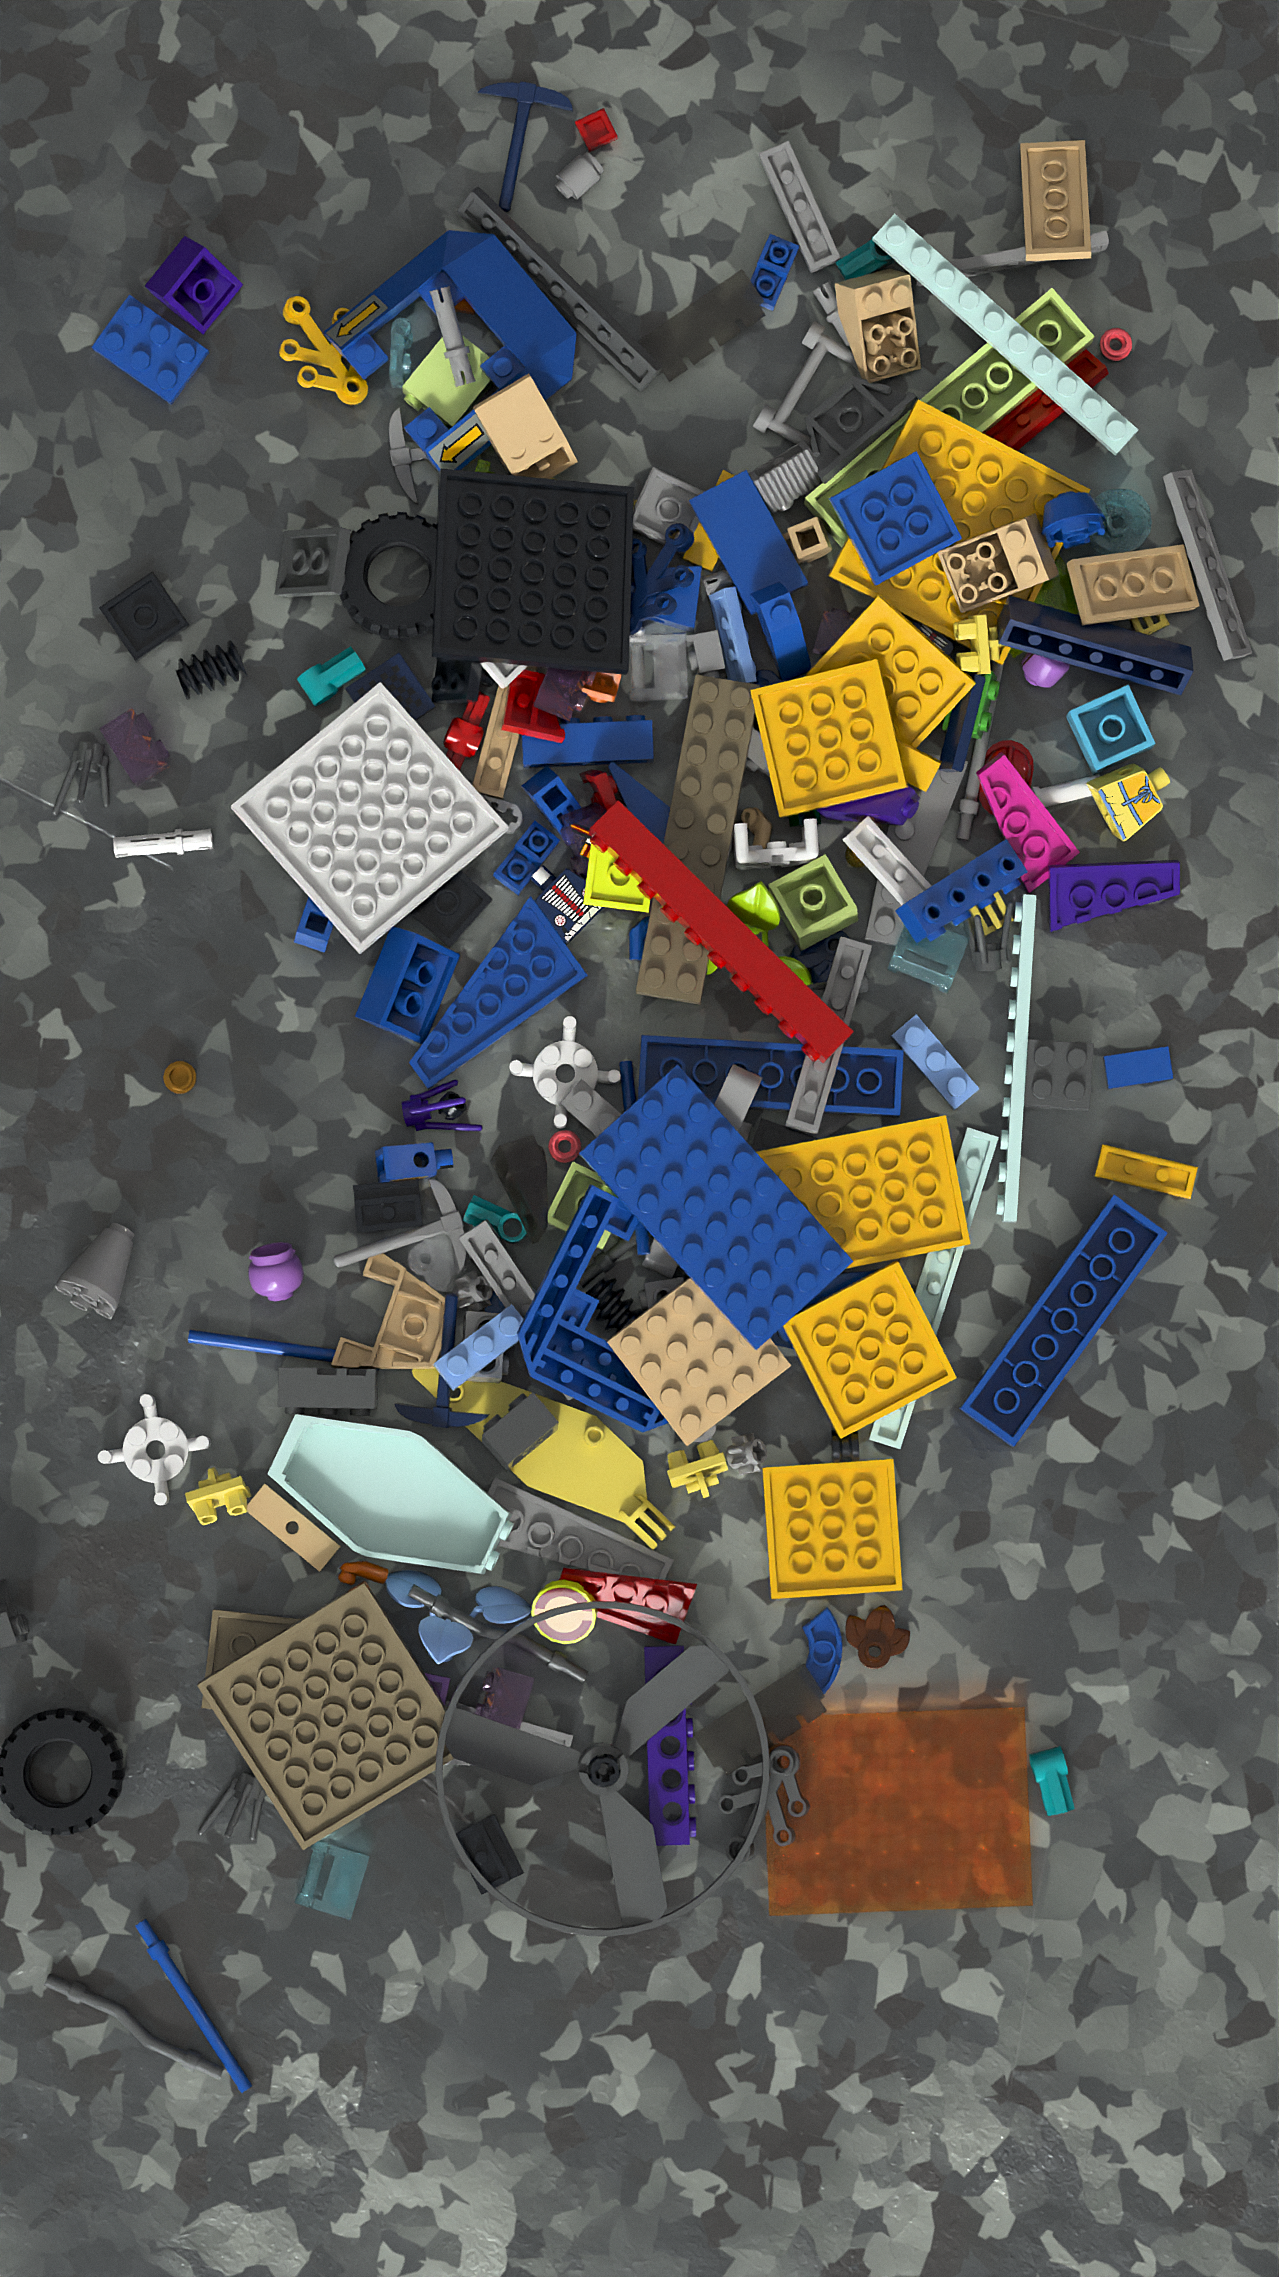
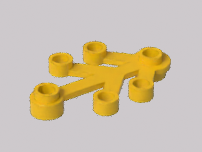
[279,296,368,405]

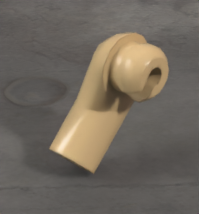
[741,807,772,849]

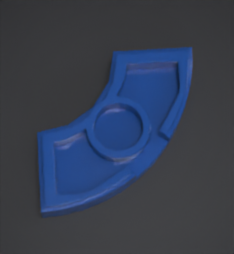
[797,1607,842,1700]

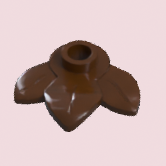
[845,1605,910,1669]

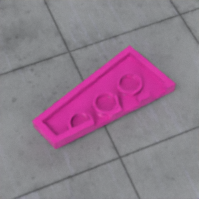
[976,752,1080,893]

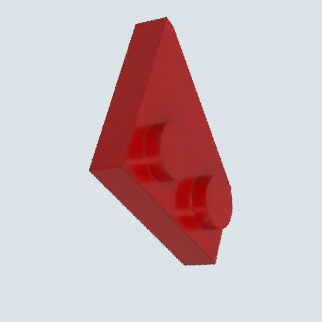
[501,669,565,743]

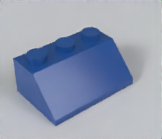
[355,926,460,1044]

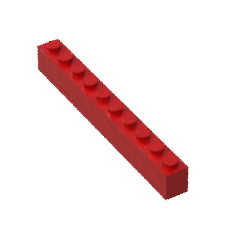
[589,800,854,1064]

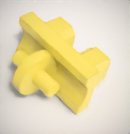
[953,615,1004,675]
[667,1440,728,1498]
[185,1467,251,1525]

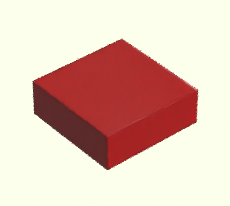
[575,108,618,153]

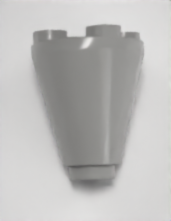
[55,1223,135,1319]

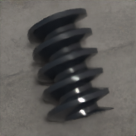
[176,640,248,700]
[586,1277,642,1333]

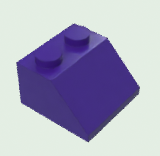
[145,236,243,334]

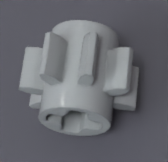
[453,1271,493,1312]
[726,1433,767,1475]

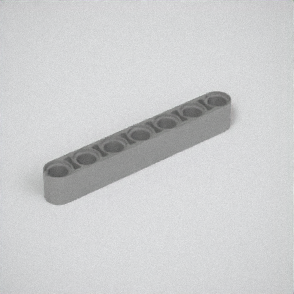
[642,1064,763,1279]

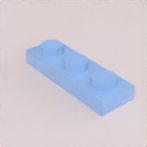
[709,587,757,684]
[891,1014,979,1110]
[433,1304,523,1391]

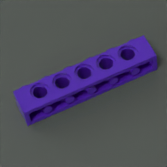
[644,1645,696,1846]

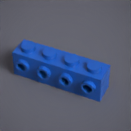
[895,839,1028,944]

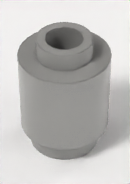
[555,152,604,200]

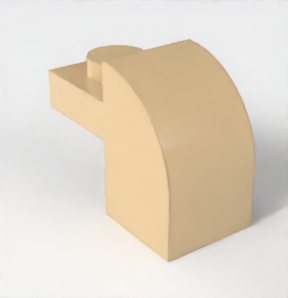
[782,517,832,565]

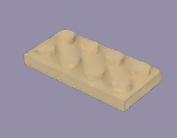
[1020,140,1091,261]
[1066,544,1200,626]

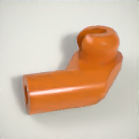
[338,1561,389,1585]

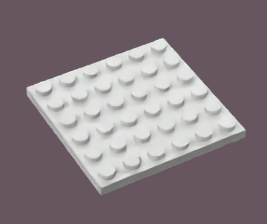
[231,682,509,954]

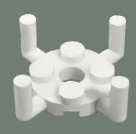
[733,819,819,870]
[509,1016,621,1129]
[98,1394,211,1505]

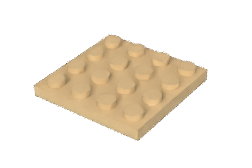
[606,1277,791,1446]

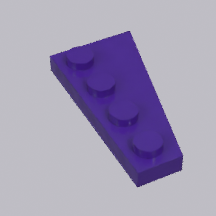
[1048,860,1180,932]

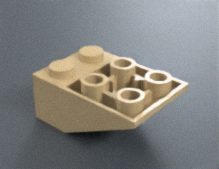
[835,268,921,383]
[473,373,578,479]
[937,513,1059,613]

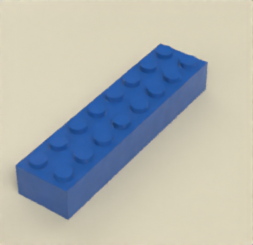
[638,1035,904,1118]
[959,1195,1167,1447]

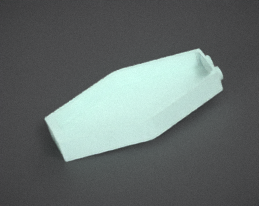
[268,1414,514,1574]

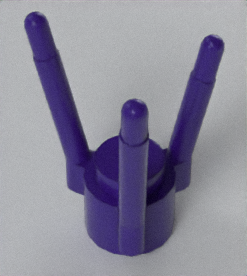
[402,1080,483,1131]

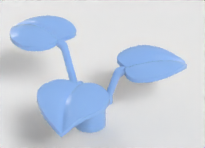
[385,1570,532,1665]

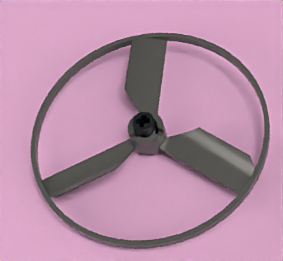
[435,1601,770,1936]

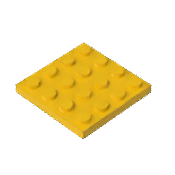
[804,594,976,748]
[750,659,908,818]
[783,1261,957,1439]
[762,1459,903,1599]

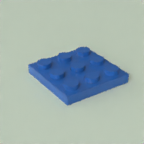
[829,451,962,585]

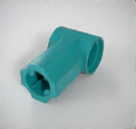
[836,235,895,280]
[297,646,366,707]
[462,1195,528,1243]
[1029,1746,1075,1816]

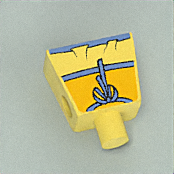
[1086,764,1170,841]

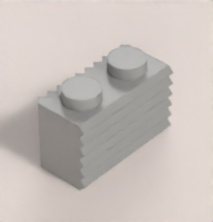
[748,441,822,513]

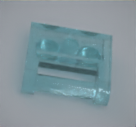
[389,318,413,388]
[887,925,969,994]
[294,1840,370,1920]

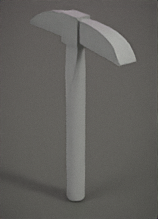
[389,407,492,503]
[334,1179,466,1271]

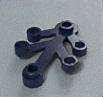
[630,523,694,635]

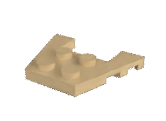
[331,1253,445,1369]

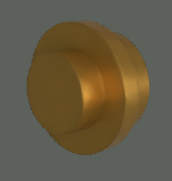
[163,1061,196,1094]

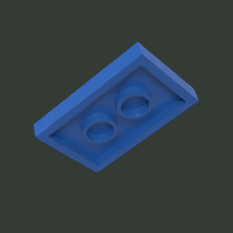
[92,295,209,405]

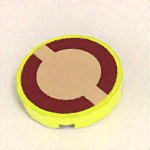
[531,1580,598,1644]

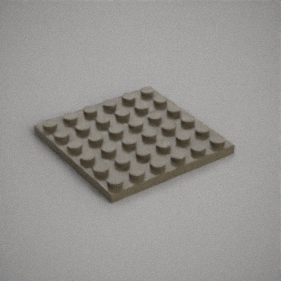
[197,1581,454,1850]

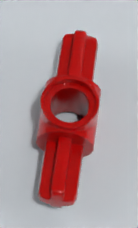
[443,692,490,771]

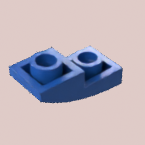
[743,234,800,311]
[493,821,560,896]

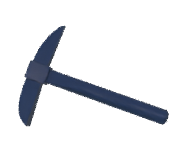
[478,82,573,212]
[394,1293,490,1428]

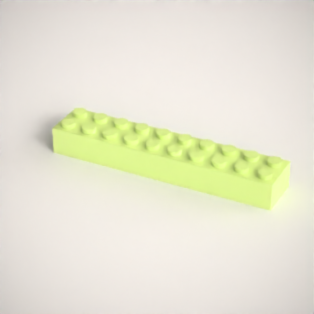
[804,288,1095,548]

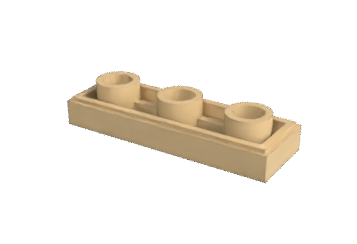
[247,1484,341,1572]

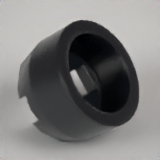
[438,1091,467,1120]

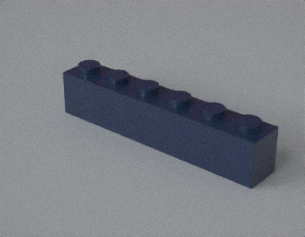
[997,595,1194,695]

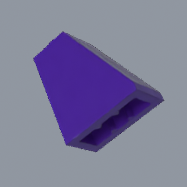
[817,786,920,825]

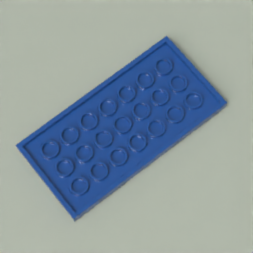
[579,1064,854,1350]

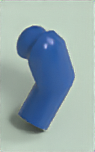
[629,916,650,961]

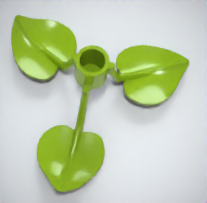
[707,881,813,985]

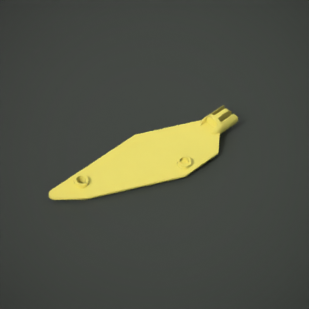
[412,1368,675,1550]

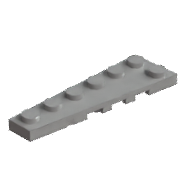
[864,752,968,946]
[488,1477,674,1580]

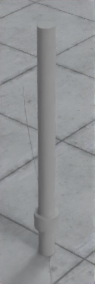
[956,660,1004,841]

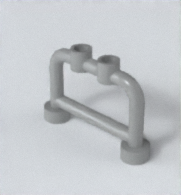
[753,321,861,452]

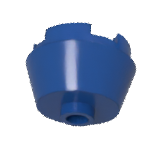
[1041,491,1105,548]

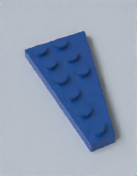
[409,896,588,1090]

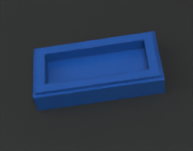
[1103,1046,1174,1089]

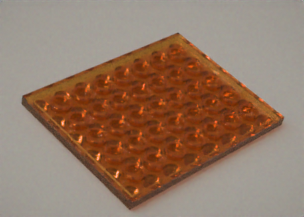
[762,1707,1033,1916]

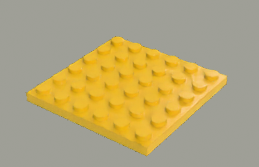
[828,399,1090,665]

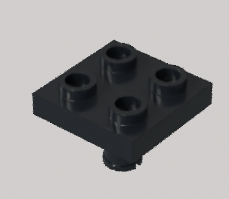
[431,658,495,704]

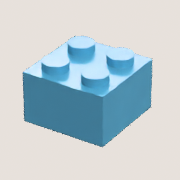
[1066,685,1156,775]

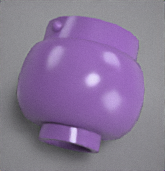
[248,1242,304,1301]

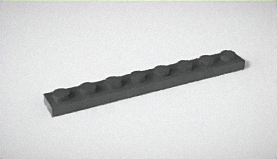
[457,186,663,392]

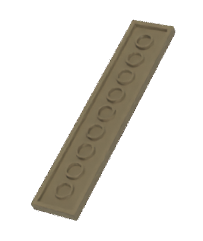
[636,675,760,1005]

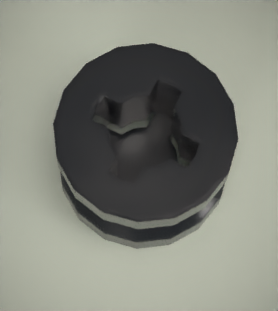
[831,1430,860,1463]

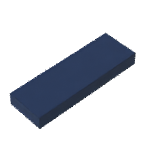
[938,674,986,772]

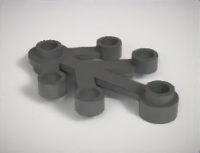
[718,1745,810,1863]

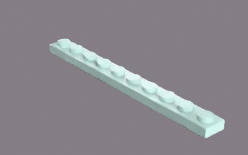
[872,213,1138,456]
[996,894,1036,1223]
[869,1127,999,1449]

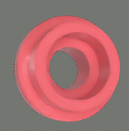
[1099,328,1132,361]
[548,1130,581,1163]

